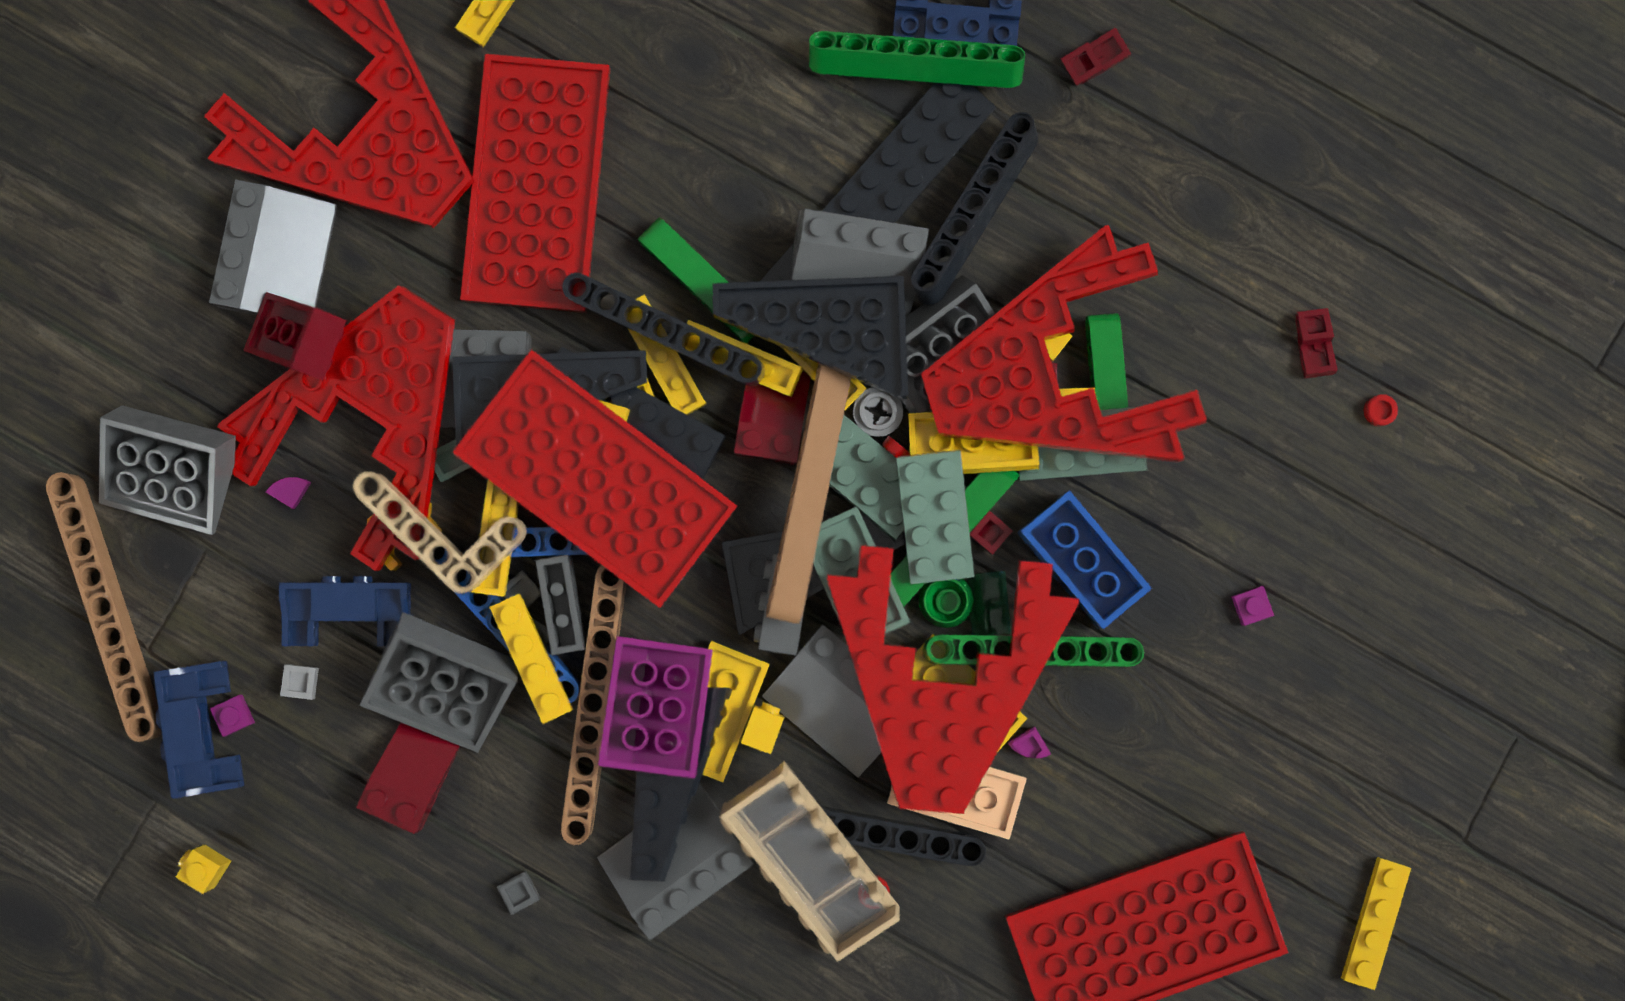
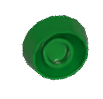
[919,579,974,628]

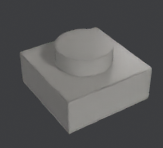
[280,664,319,700]

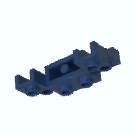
[893,0,1022,46]
[279,576,413,646]
[154,661,245,799]

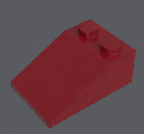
[243,292,346,380]
[734,371,810,465]
[356,722,460,834]

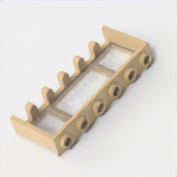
[720,761,900,962]

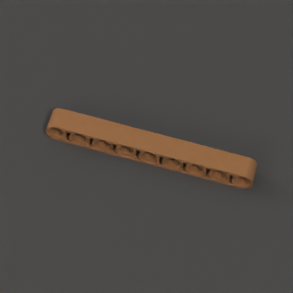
[766,363,851,624]
[46,472,162,742]
[561,565,626,845]

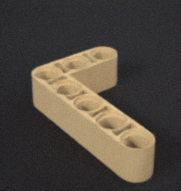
[353,472,526,593]

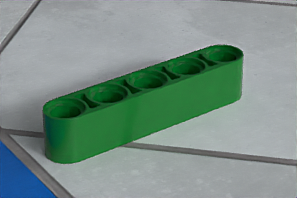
[637,217,755,344]
[1085,313,1129,410]

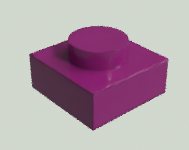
[1231,586,1274,626]
[210,695,255,737]

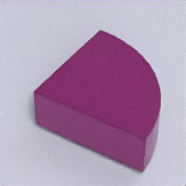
[266,477,312,509]
[1007,726,1051,758]

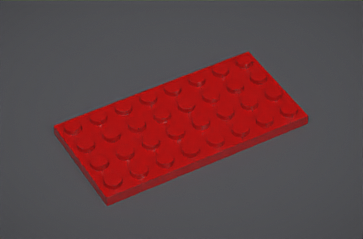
[460,54,610,313]
[452,349,737,608]
[1005,831,1288,1001]

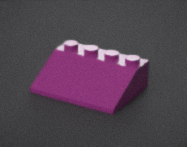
[598,636,713,778]

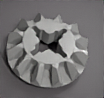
[853,387,903,437]

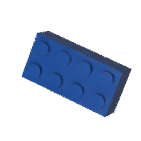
[1017,490,1152,629]

